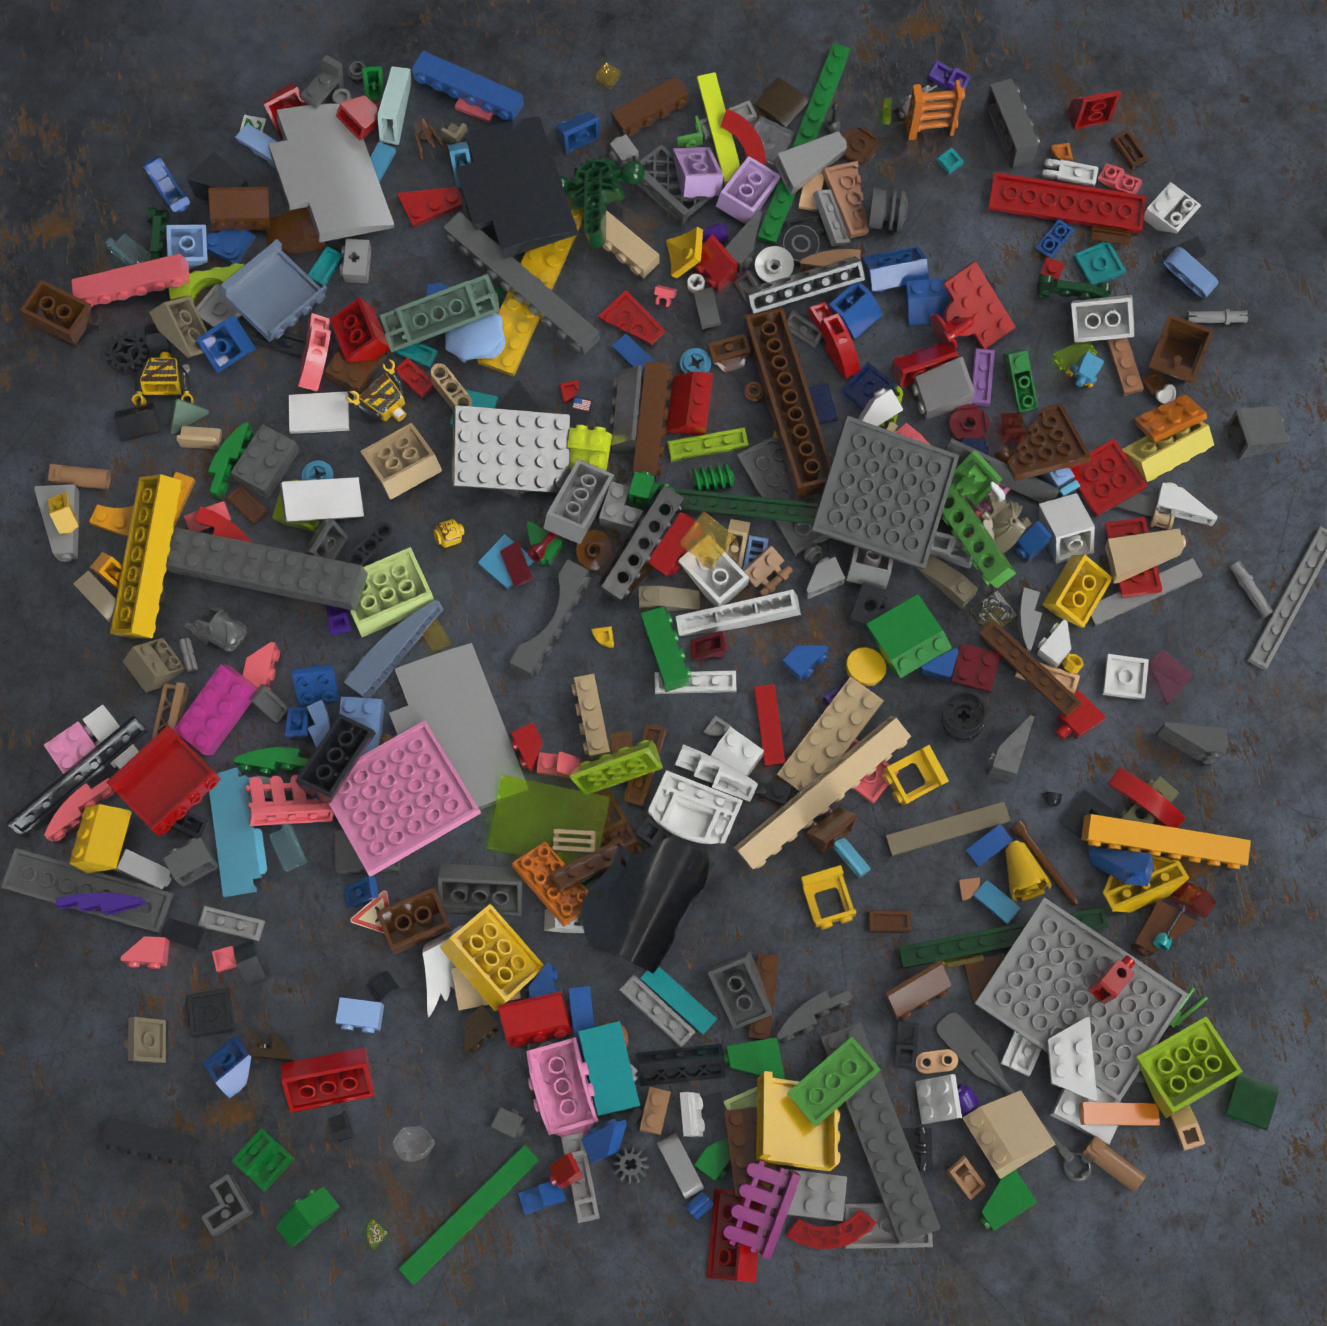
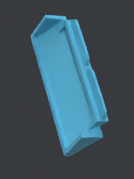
[209,767,267,897]

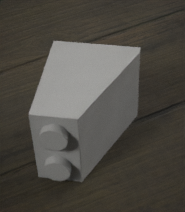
[912,357,975,420]

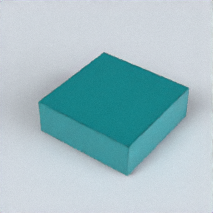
[936,147,964,174]

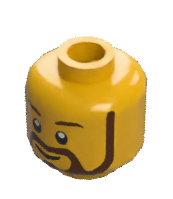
[433,519,464,548]

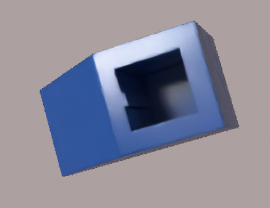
[782,645,828,682]
[529,963,560,998]
[581,1119,627,1163]

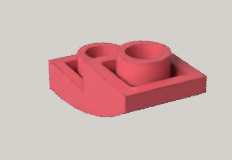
[1098,163,1142,194]
[184,501,231,532]

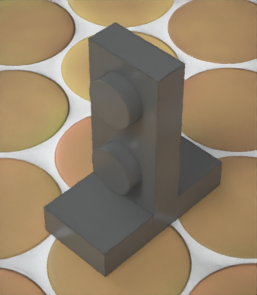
[301,55,344,109]

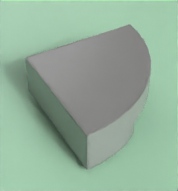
[704,715,732,737]

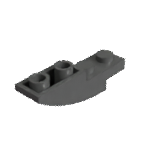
[777,990,853,1043]

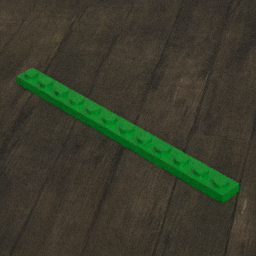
[757,43,851,246]

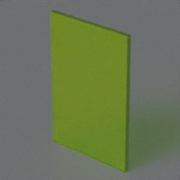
[488,775,610,865]

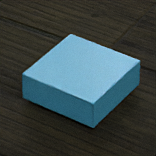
[1057,480,1080,498]

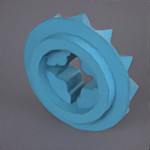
[680,348,711,373]
[302,460,334,481]

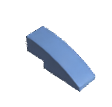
[307,700,331,748]

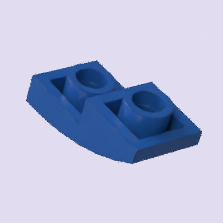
[1036,219,1074,259]
[966,824,1013,866]

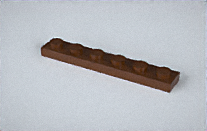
[980,620,1081,718]

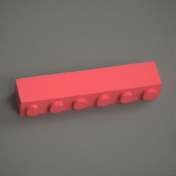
[72,254,190,307]

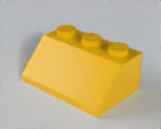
[1042,554,1112,628]
[69,804,132,874]

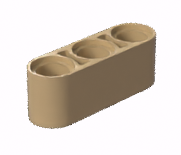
[431,364,472,410]

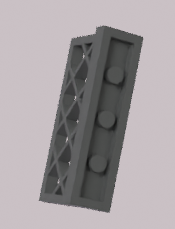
[637,145,713,226]

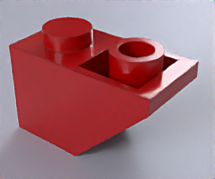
[510,722,543,773]

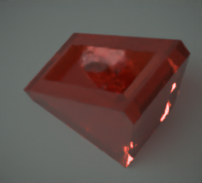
[1001,413,1027,443]

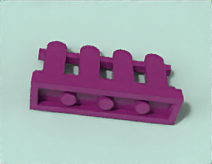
[723,1160,801,1260]

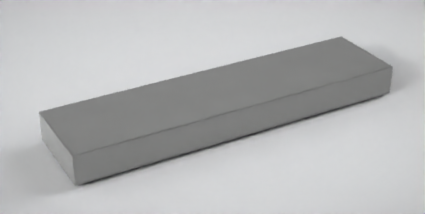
[619,974,696,1048]

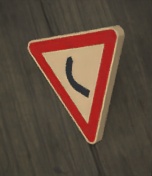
[350,890,390,933]

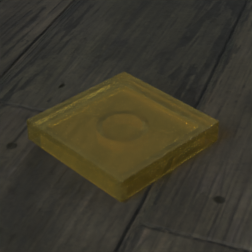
[679,512,735,569]

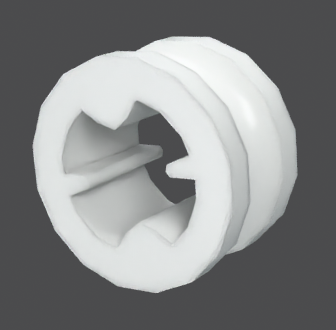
[687,274,705,293]

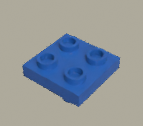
[292,665,340,706]

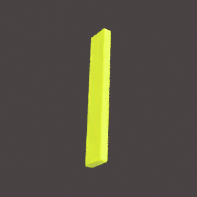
[697,73,740,185]

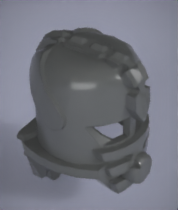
[184,607,247,652]

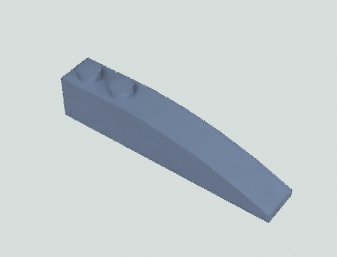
[344,600,444,698]

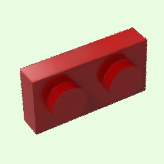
[395,358,434,399]

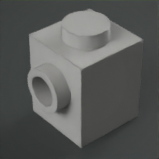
[609,134,639,168]

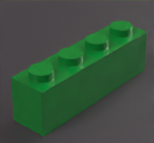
[641,606,691,692]

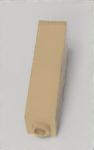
[1105,528,1186,584]

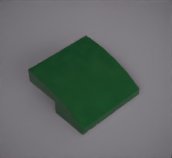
[1225,1073,1279,1131]

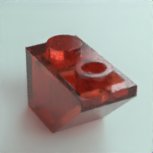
[1168,881,1217,919]

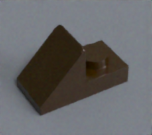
[249,1032,295,1061]

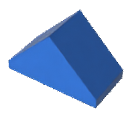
[919,647,958,683]

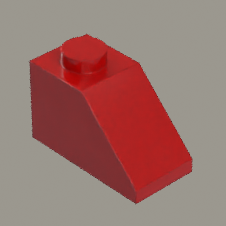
[548,1152,584,1189]

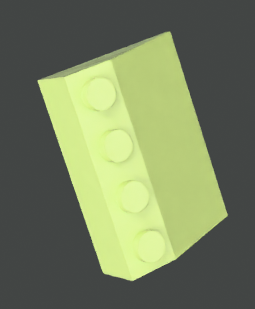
[350,547,434,637]

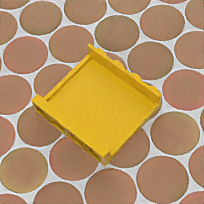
[756,1071,840,1171]

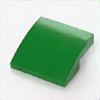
[232,1128,295,1192]

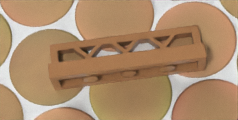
[152,682,189,739]

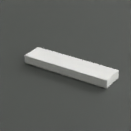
[655,671,736,694]

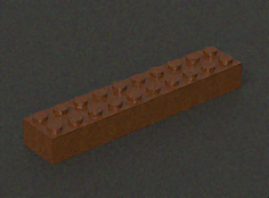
[744,307,831,498]

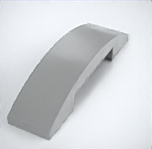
[561,1133,600,1223]

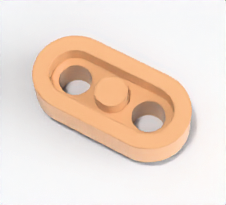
[916,1049,958,1074]

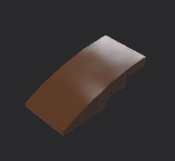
[573,789,643,871]

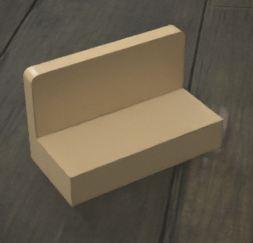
[176,426,222,450]

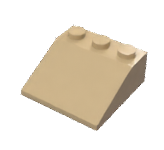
[360,423,442,500]
[963,1090,1056,1179]

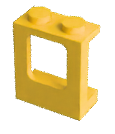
[882,745,949,806]
[800,865,856,930]

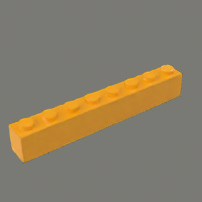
[1081,814,1251,869]

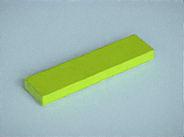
[667,427,749,462]

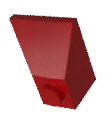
[263,83,306,138]

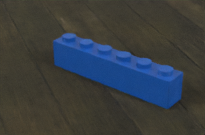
[412,51,524,121]

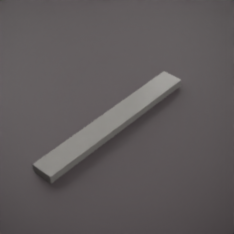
[1247,526,1327,670]

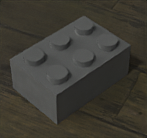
[231,424,300,499]

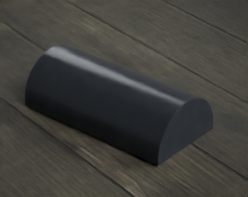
[295,714,376,803]

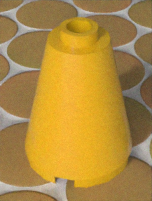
[1005,841,1052,901]

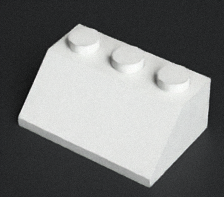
[1071,295,1134,342]

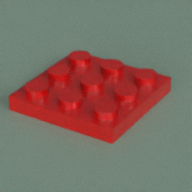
[1069,439,1148,517]

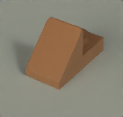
[947,1156,986,1200]

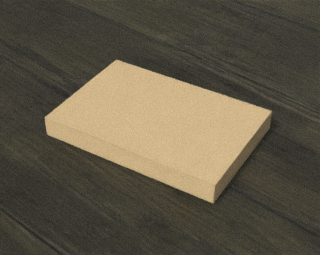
[451,967,521,1011]

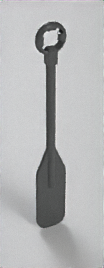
[936,1013,1092,1182]

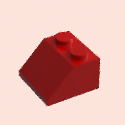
[694,235,737,292]

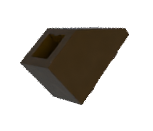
[463,1005,500,1054]

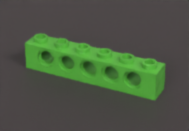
[942,482,1016,588]

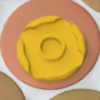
[845,647,886,687]

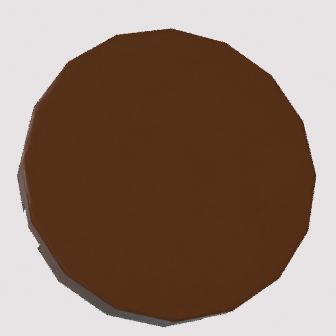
[842,127,878,164]

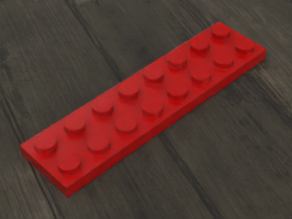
[988,172,1147,234]

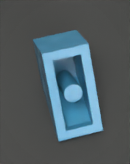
[448,141,471,188]

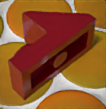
[690,631,727,661]

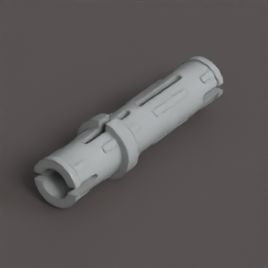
[1187,309,1248,325]
[1229,561,1274,618]

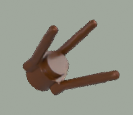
[414,119,449,160]

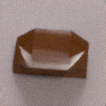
[708,334,751,373]

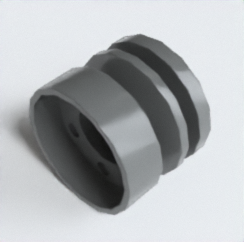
[868,187,908,232]

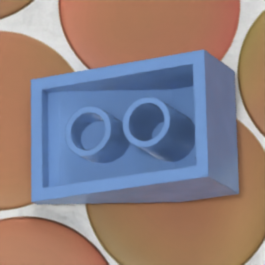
[339,697,385,755]

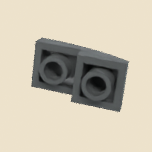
[694,287,721,329]

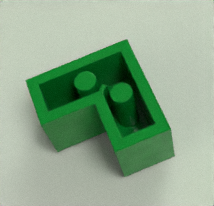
[629,471,674,515]
[276,1187,340,1248]

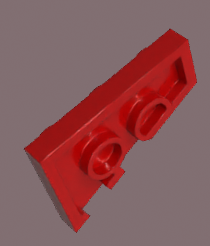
[397,187,464,228]
[598,290,666,345]

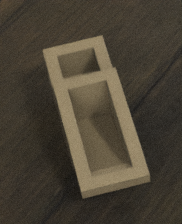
[73,570,116,625]

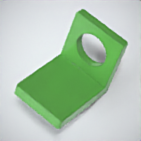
[677,116,703,148]

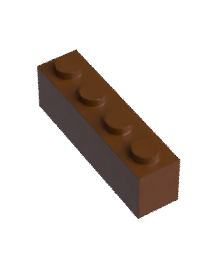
[612,76,688,136]

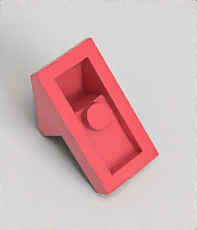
[537,751,580,778]

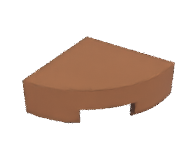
[958,877,980,902]

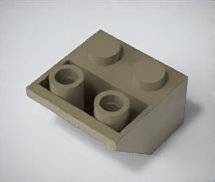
[123,638,186,692]

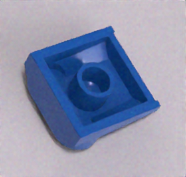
[206,230,256,265]

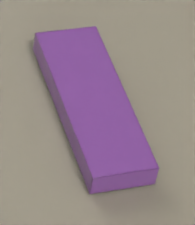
[971,348,995,407]

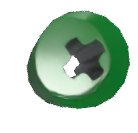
[692,463,734,491]

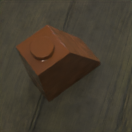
[1132,900,1196,956]

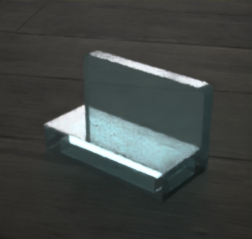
[105,234,151,266]
[270,824,308,872]

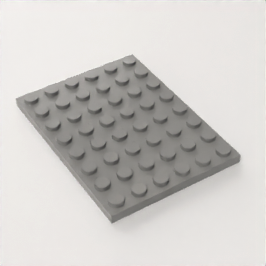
[974,897,1188,1102]

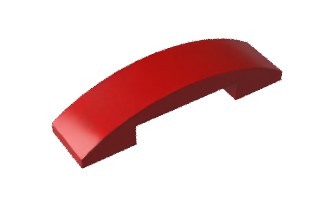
[1108,767,1186,828]

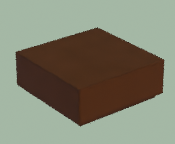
[1141,371,1168,397]

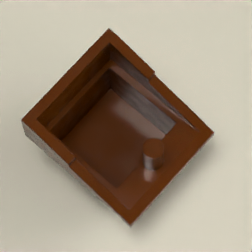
[1148,314,1214,384]

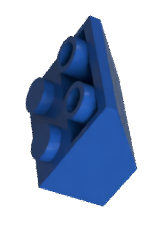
[829,282,883,340]

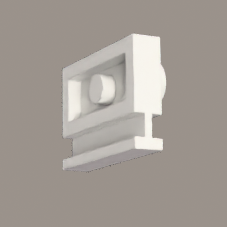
[1000,1031,1041,1077]
[680,1092,705,1138]

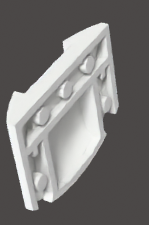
[648,770,743,844]

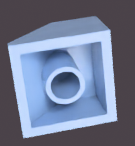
[166,225,208,270]

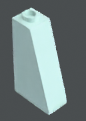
[378,66,411,145]

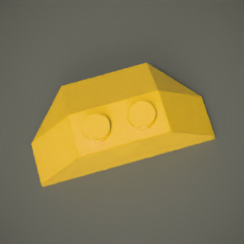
[1103,856,1189,912]

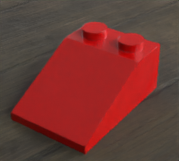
[1068,90,1121,130]

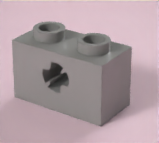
[340,239,372,284]

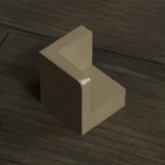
[440,123,468,145]

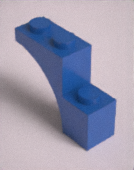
[141,155,190,213]

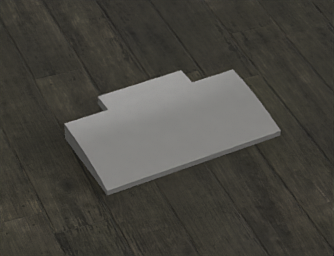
[268,103,394,242]
[389,643,529,810]

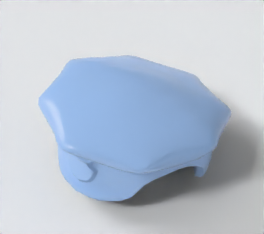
[445,313,505,363]

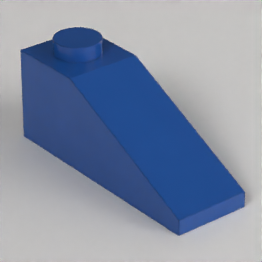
[1089,847,1154,886]

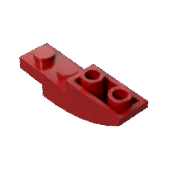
[807,302,861,379]

